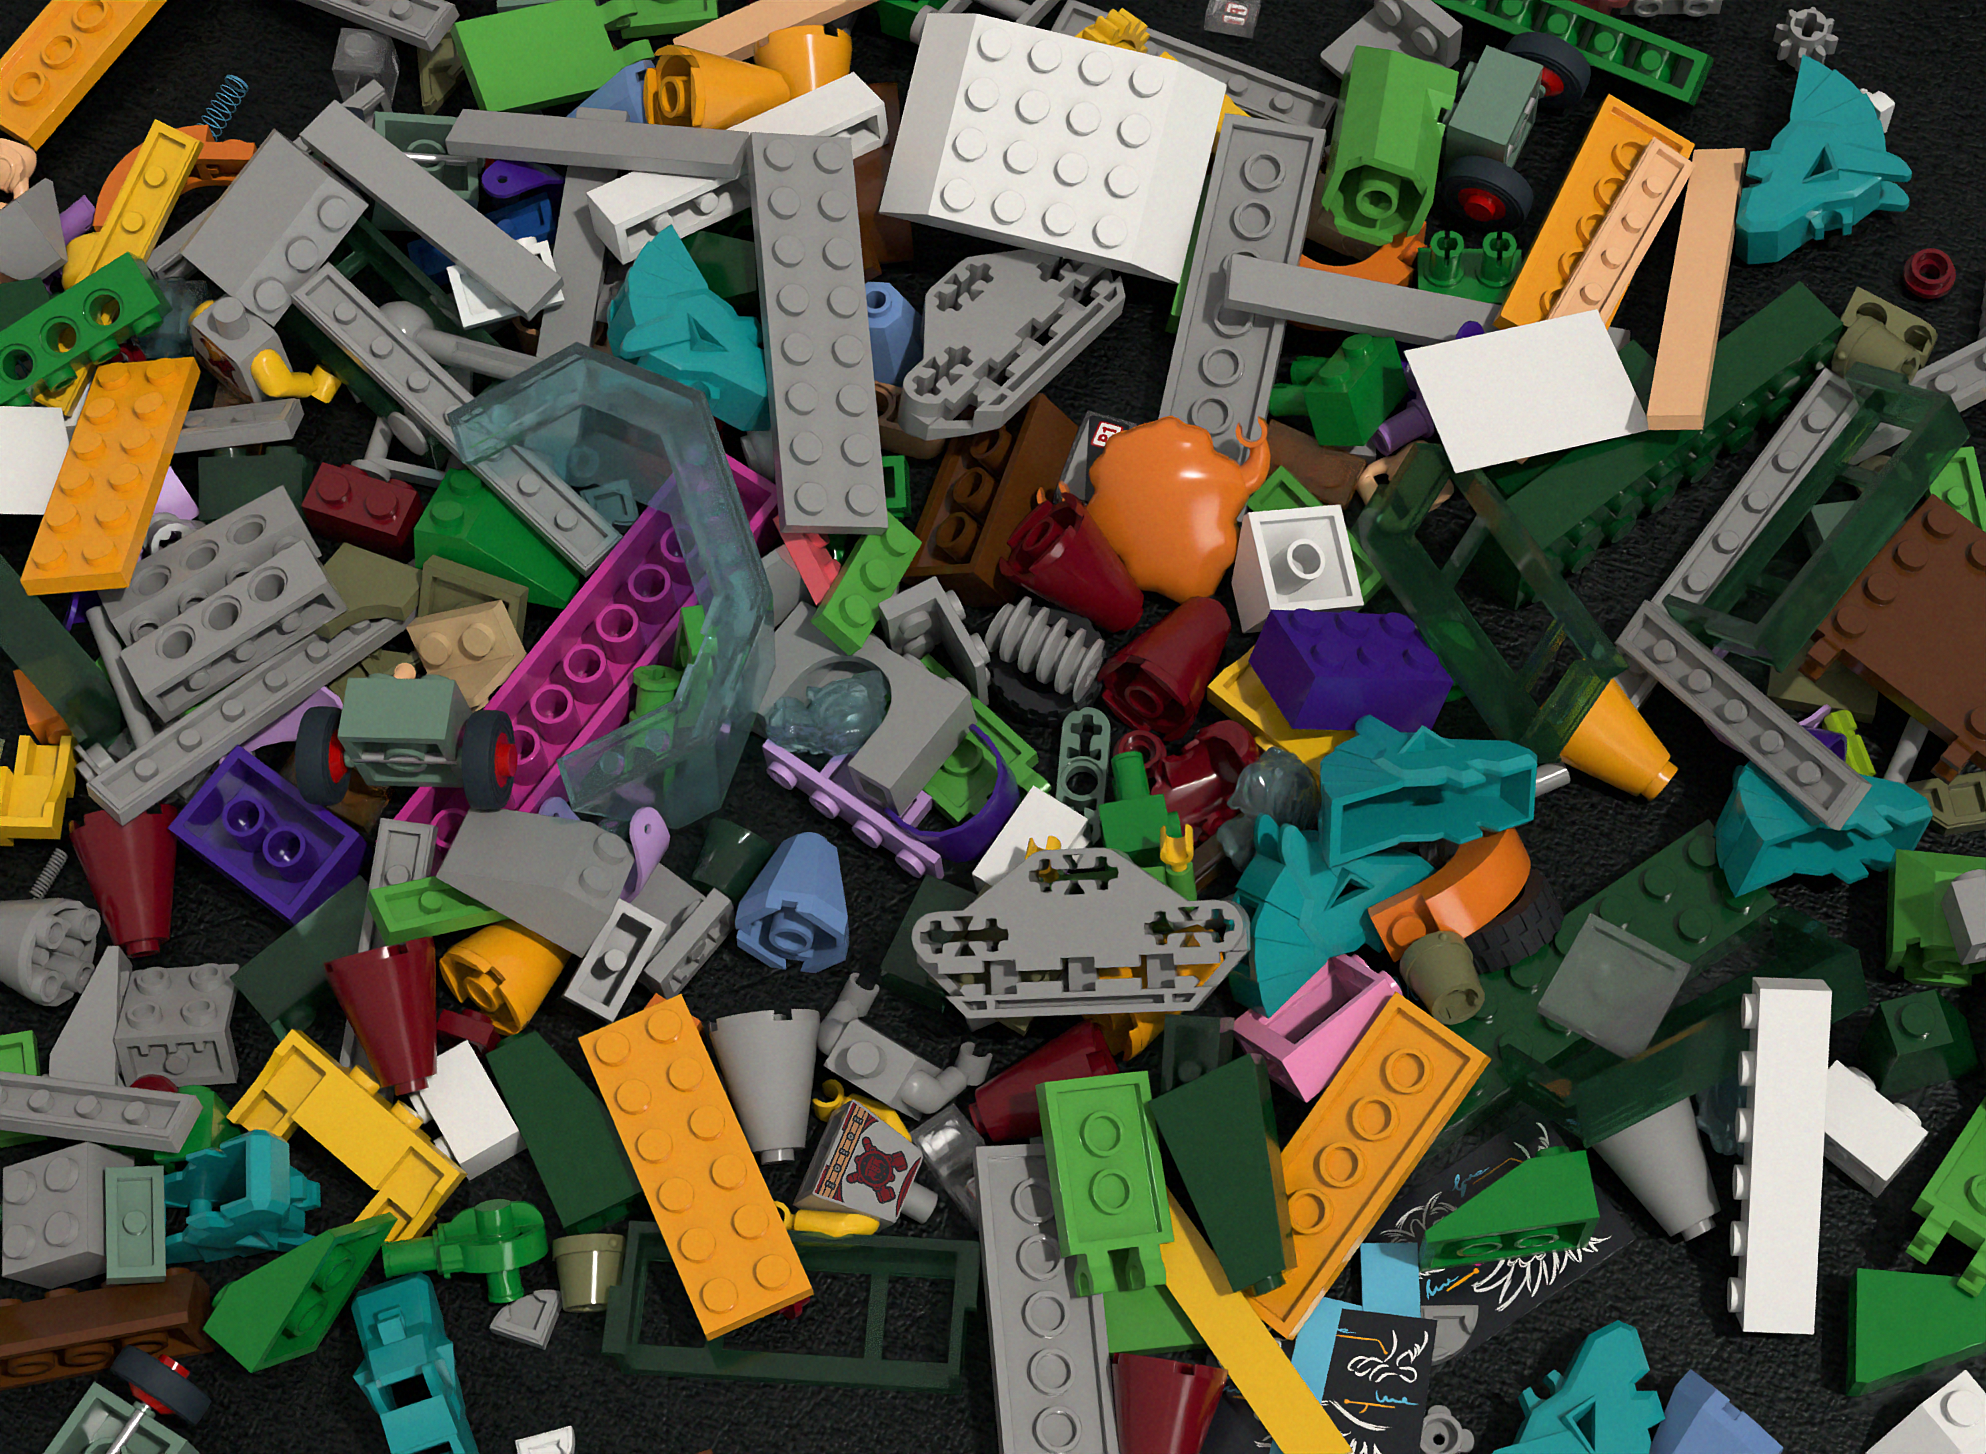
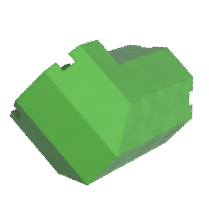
[1321,45,1459,246]
[1885,849,1986,988]

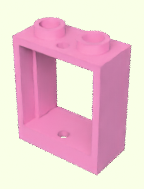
[1228,954,1403,1103]

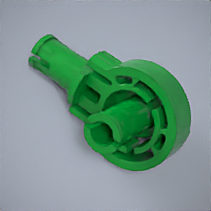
[382,1199,548,1303]

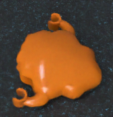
[1036,415,1271,605]

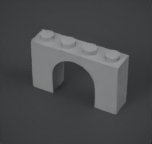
[723,601,977,817]

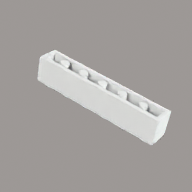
[586,72,890,265]
[1727,977,1832,1334]

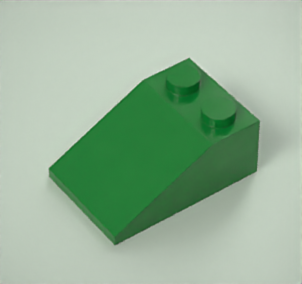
[414,467,584,609]
[1418,1146,1600,1273]
[203,1212,398,1373]

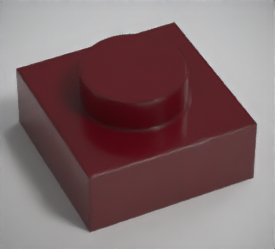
[437,1009,501,1061]

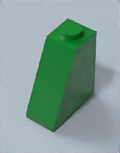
[1846,1268,1986,1397]

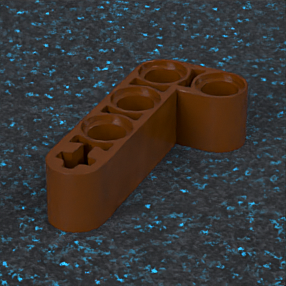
[853,81,915,265]

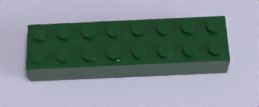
[1473,281,1844,611]
[1414,819,1778,1169]

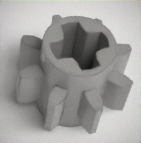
[1773,7,1838,71]

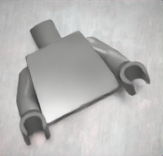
[817,973,992,1121]

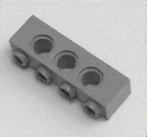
[97,485,322,647]
[119,539,348,723]

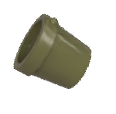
[1831,316,1920,398]
[1399,931,1485,1025]
[552,1234,626,1313]

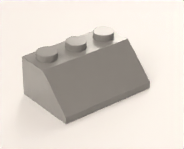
[179,129,369,327]

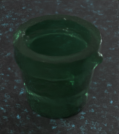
[689,817,774,904]

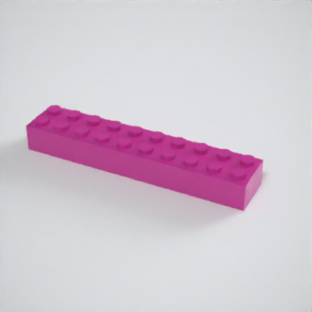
[375,439,780,877]

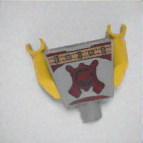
[188,294,343,404]
[774,1079,938,1241]

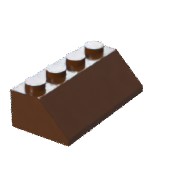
[901,393,1079,607]
[0,1268,215,1391]

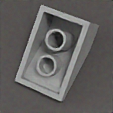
[436,806,635,958]

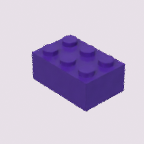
[1248,608,1454,732]
[168,744,375,937]

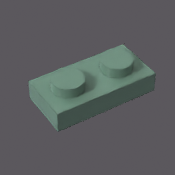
[105,1165,166,1285]

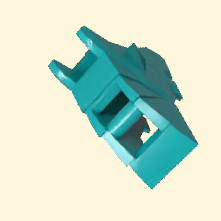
[1735,54,1912,265]
[602,224,771,431]
[1318,714,1537,868]
[1713,760,1933,898]
[1223,812,1438,1019]
[164,1130,321,1264]
[351,1272,479,1454]
[1492,1320,1666,1454]

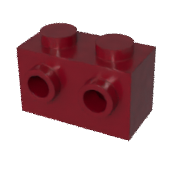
[301,462,425,563]

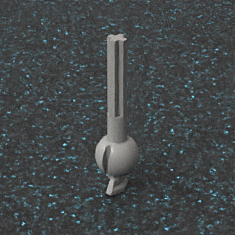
[379,301,577,396]

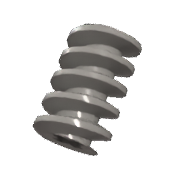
[984,596,1105,703]

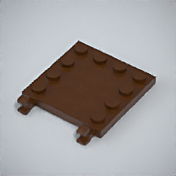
[1798,494,1986,785]

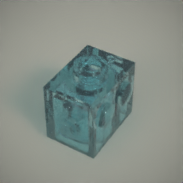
[130,277,214,358]

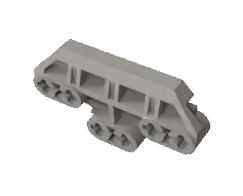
[897,249,1126,441]
[911,848,1251,1019]

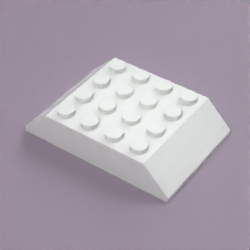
[879,13,1227,285]

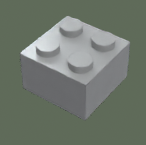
[2,1141,135,1289]

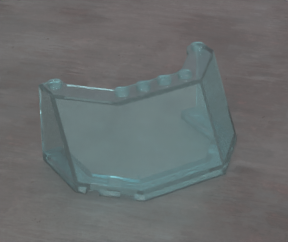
[447,342,776,830]

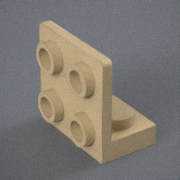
[406,599,527,712]

